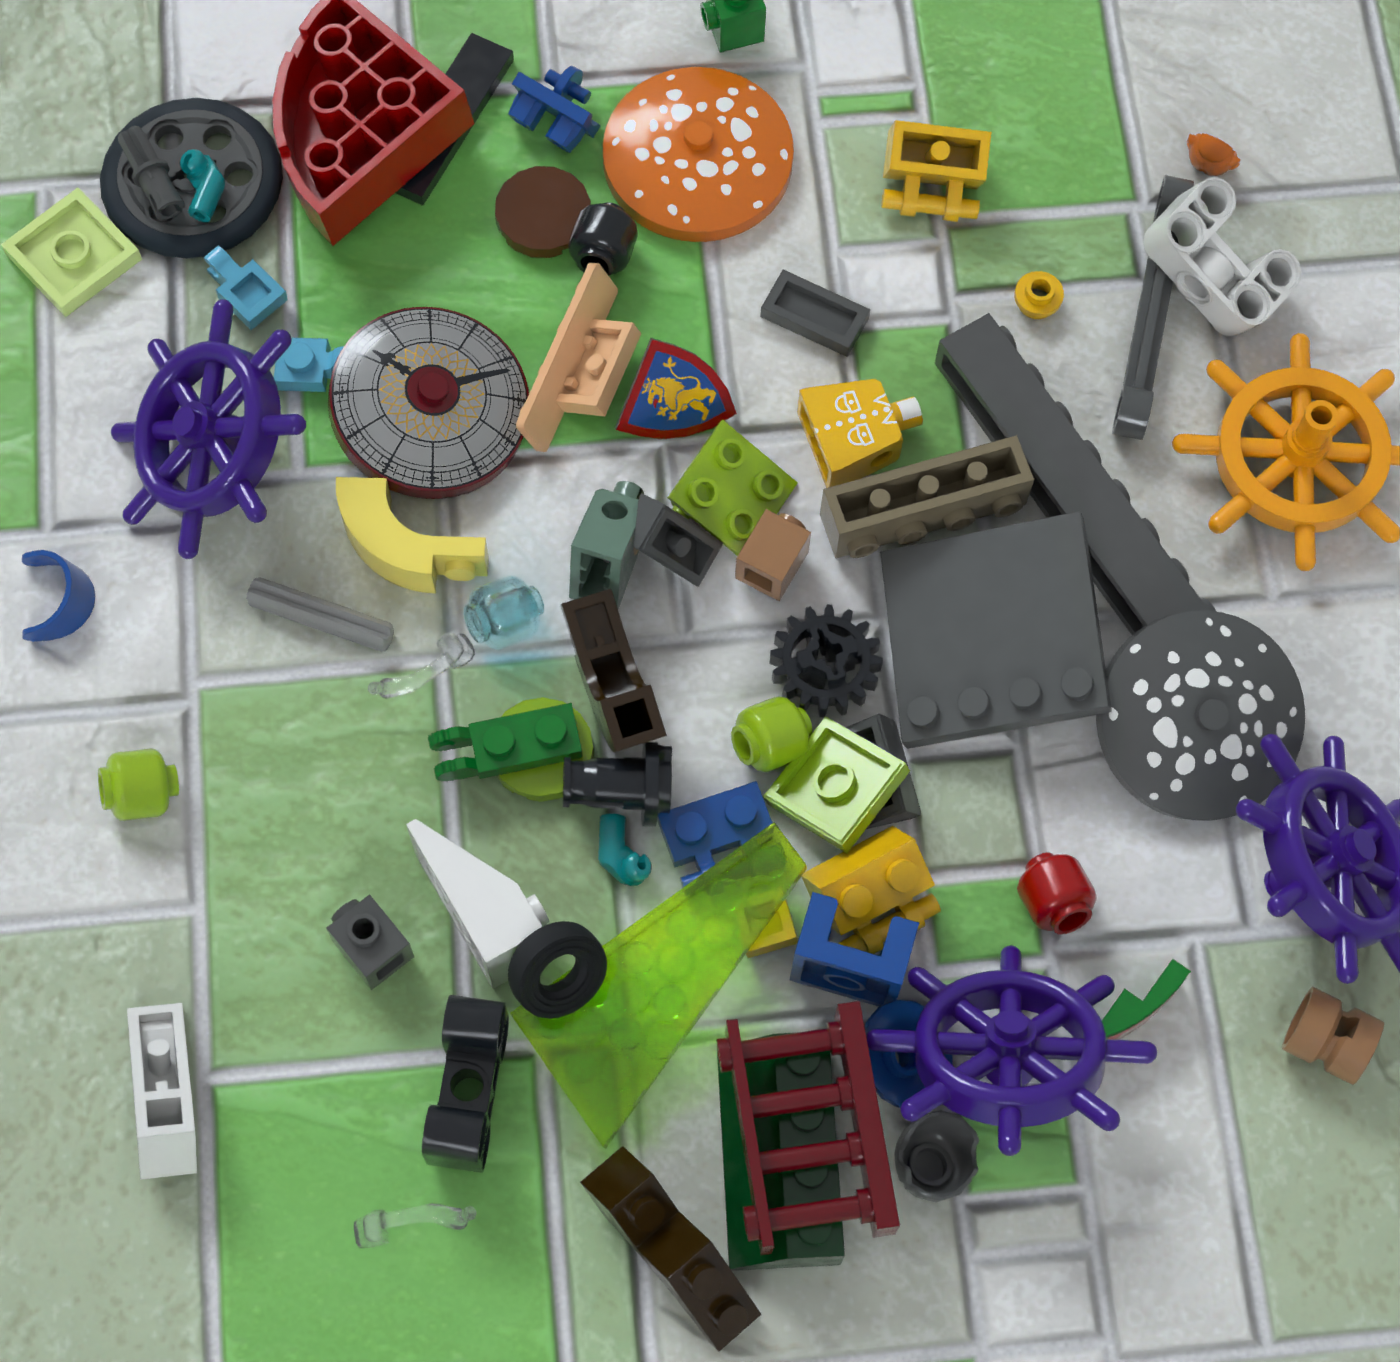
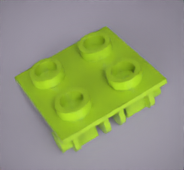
[667,420,798,556]

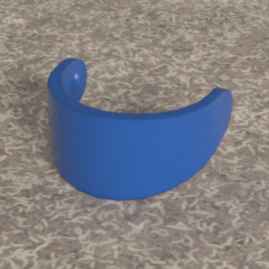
[22,550,95,642]

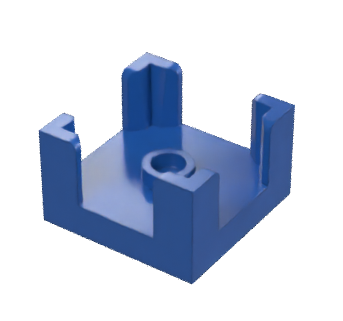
[789,892,919,1007]

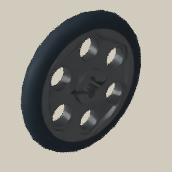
[100,98,283,259]

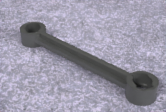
[1112,175,1194,440]

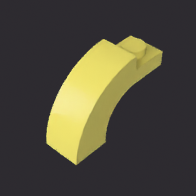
[335,477,489,594]

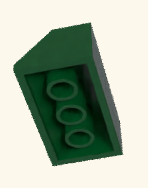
[717,1032,845,1271]

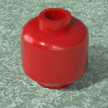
[1017,852,1097,934]

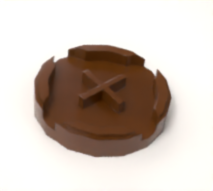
[495,166,591,258]

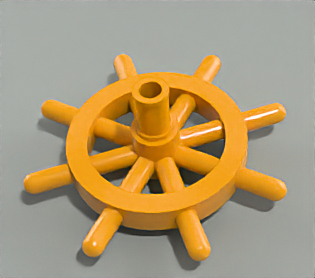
[1172,333,1400,571]

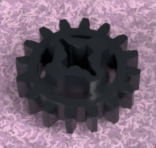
[769,604,883,718]

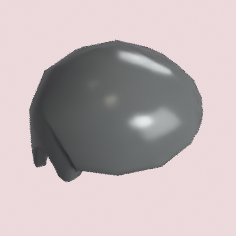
[894,1110,979,1202]

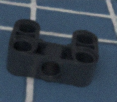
[422,995,509,1173]

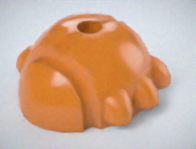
[1187,133,1240,176]

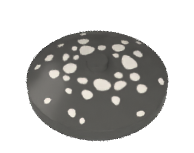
[1096,610,1305,821]

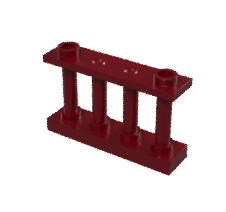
[716,1001,900,1255]

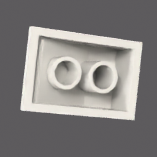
[406,819,550,989]

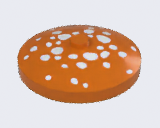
[603,67,794,242]

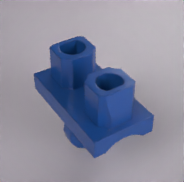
[508,65,600,153]

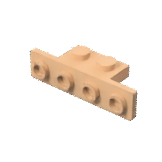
[516,263,641,452]

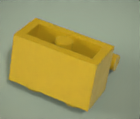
[881,120,992,222]
[800,826,941,954]

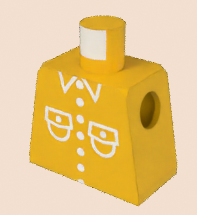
[797,379,923,488]

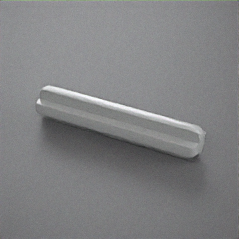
[246,577,394,652]

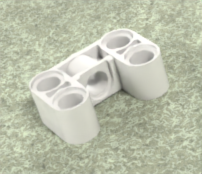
[1143,177,1302,337]

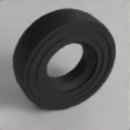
[508,921,607,1018]

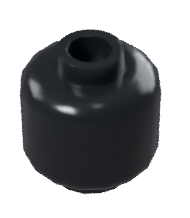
[568,202,638,276]

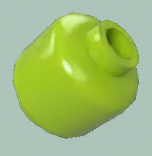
[731,696,812,772]
[98,748,179,821]

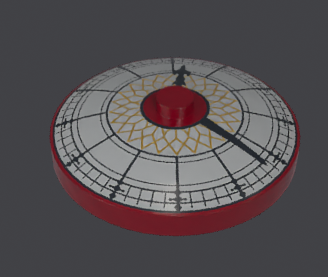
[328,307,529,499]

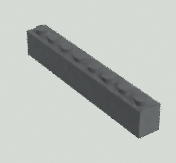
[935,313,1217,635]

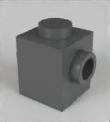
[326,894,414,990]

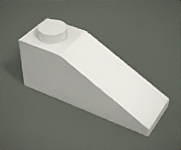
[127,1003,197,1180]

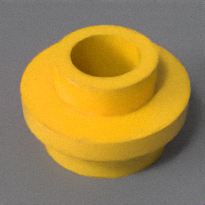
[1014,271,1064,319]

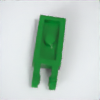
[428,703,583,782]

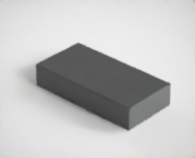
[760,269,870,357]

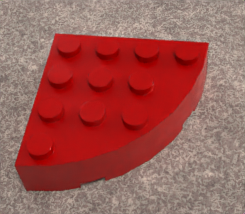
[272,0,475,246]

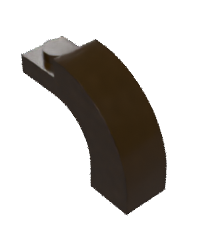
[560,589,667,752]

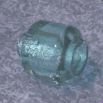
[464,575,544,650]

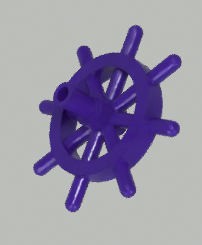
[111,299,306,559]
[1236,734,1400,984]
[866,945,1157,1156]

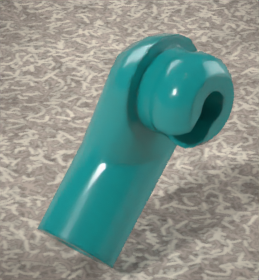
[180,149,225,222]
[598,814,652,886]

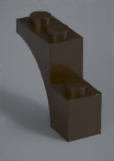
[580,1146,761,1352]

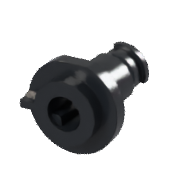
[563,741,672,827]

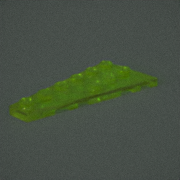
[510,822,807,1149]

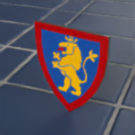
[615,338,737,439]

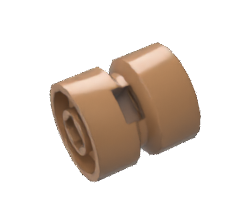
[1282,986,1384,1085]

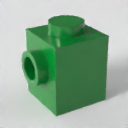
[700,0,766,53]

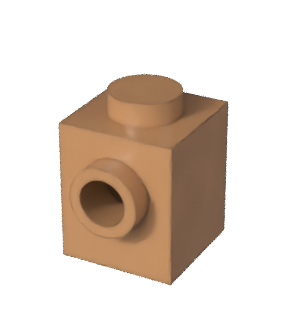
[735,509,811,601]

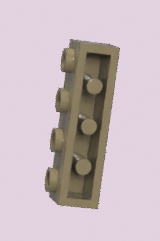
[820,435,1034,559]

